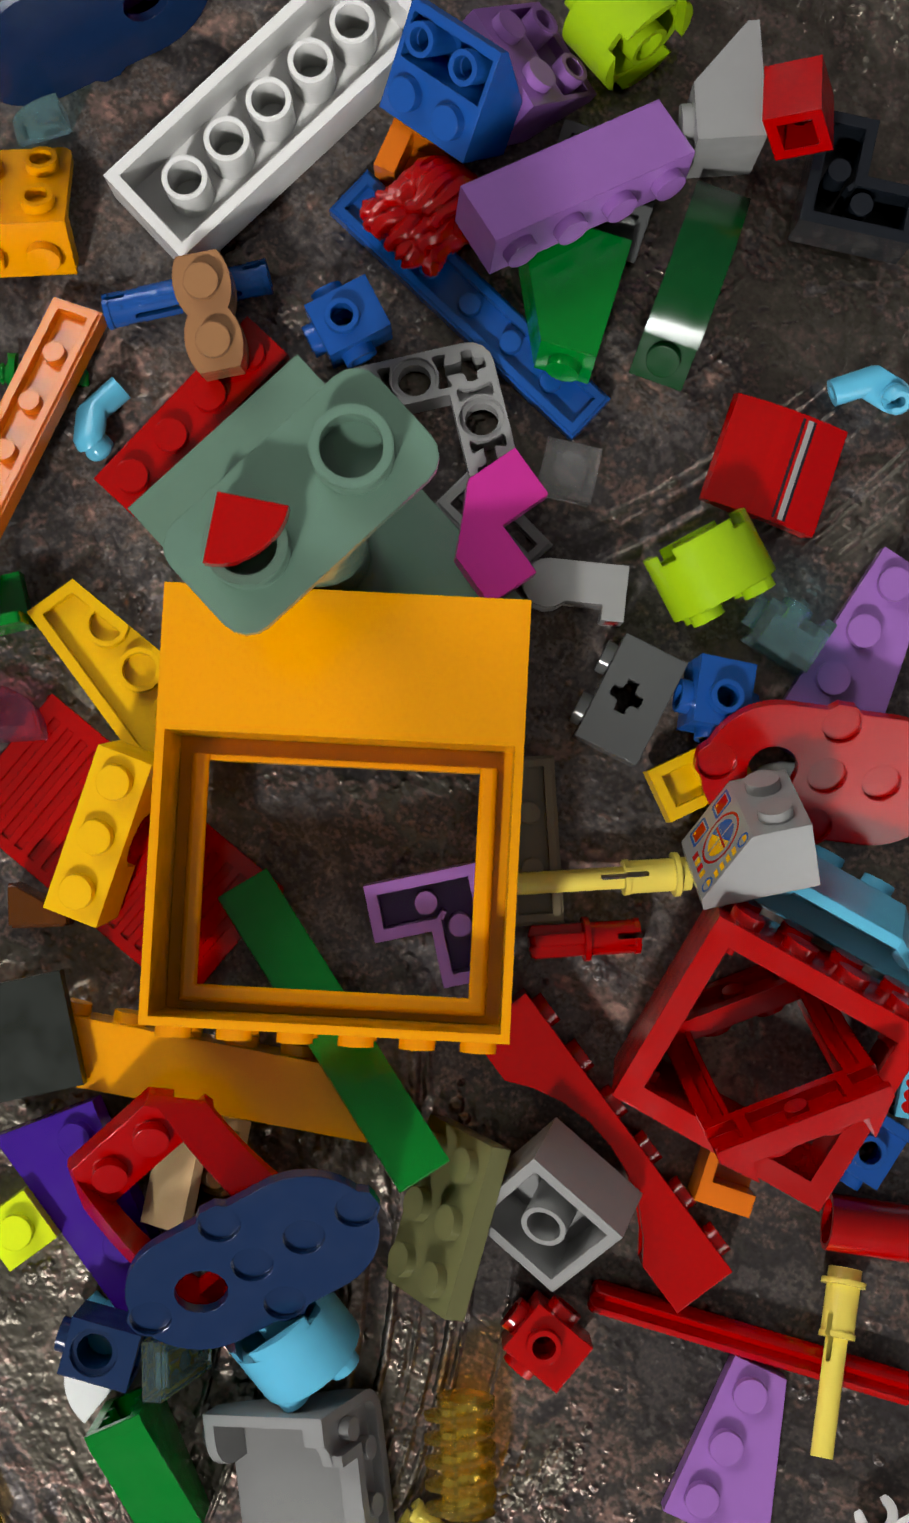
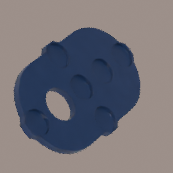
[0,0,208,106]
[125,1169,381,1350]

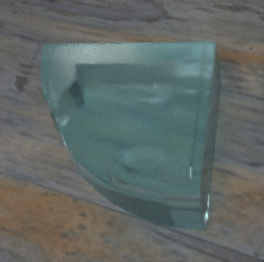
[12,93,72,147]

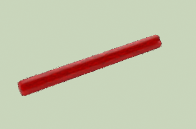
[587,1279,909,1406]

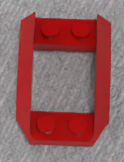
[667,965,895,1183]
[67,1087,278,1304]

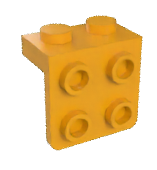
[0,146,79,278]

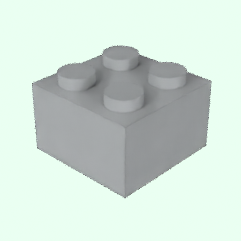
[488,1117,643,1292]

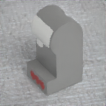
[521,558,630,627]

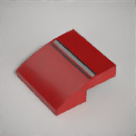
[699,393,848,538]

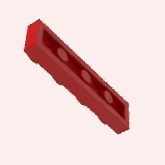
[93,316,290,520]

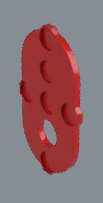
[693,699,909,846]

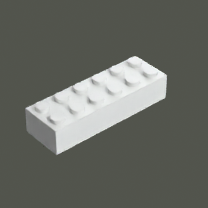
[103,0,412,259]

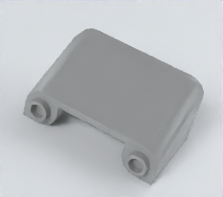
[202,1388,395,1523]

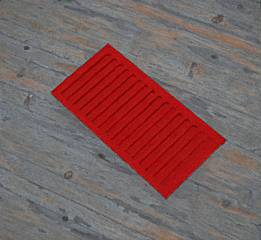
[0,694,284,984]

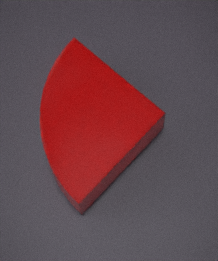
[203,491,291,567]

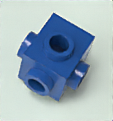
[301,274,393,369]
[672,653,760,743]

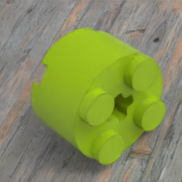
[562,0,693,91]
[643,507,776,628]

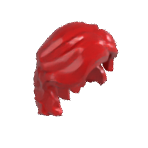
[359,155,478,277]

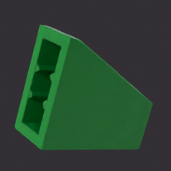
[518,228,632,384]
[84,1379,210,1523]

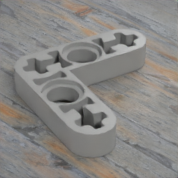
[355,342,515,478]

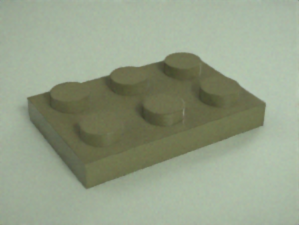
[385,1114,511,1322]

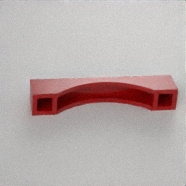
[485,988,733,1313]

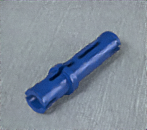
[101,258,274,330]

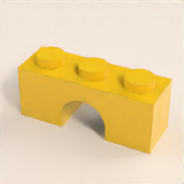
[43,740,154,928]

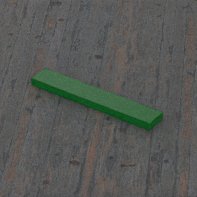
[218,868,450,1194]

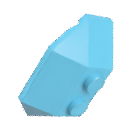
[754,844,909,987]

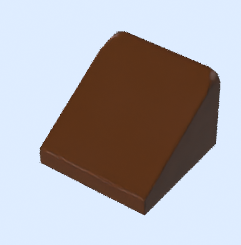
[8,882,76,928]

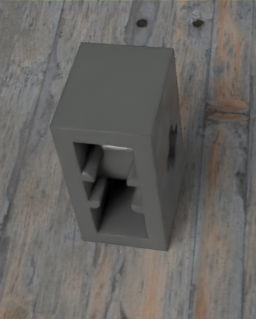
[568,633,688,767]

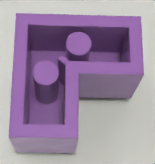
[363,861,475,988]

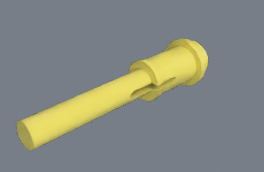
[517,852,693,897]
[810,1265,867,1460]

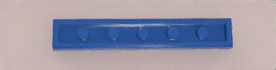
[329,169,611,442]

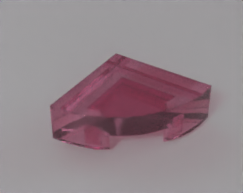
[0,685,48,743]

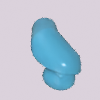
[827,365,909,415]
[73,377,131,462]

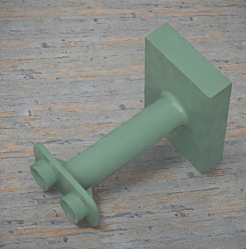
[127,354,522,636]

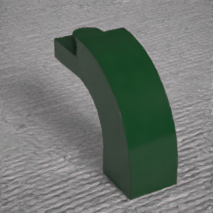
[629,180,751,391]

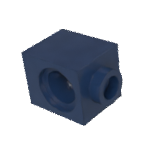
[54,1300,148,1394]

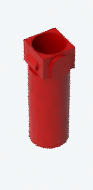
[820,1193,909,1263]

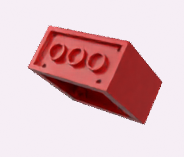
[612,899,909,1212]

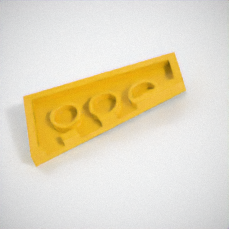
[27,579,160,753]

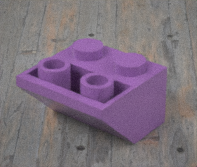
[462,2,597,146]

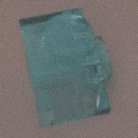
[741,594,837,677]

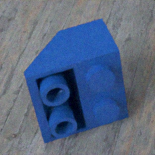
[379,0,522,163]

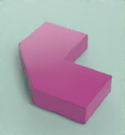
[454,448,549,598]

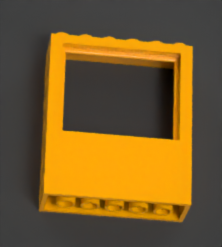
[138,582,532,1054]

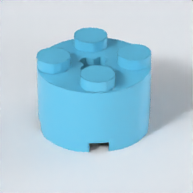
[225,1291,360,1413]

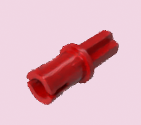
[527,916,642,962]

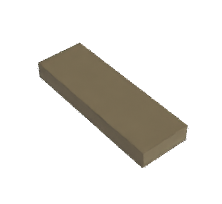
[515,755,565,927]

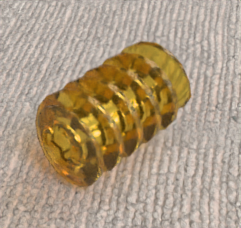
[424,1388,497,1522]

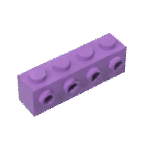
[455,99,695,274]

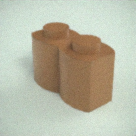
[172,249,249,382]

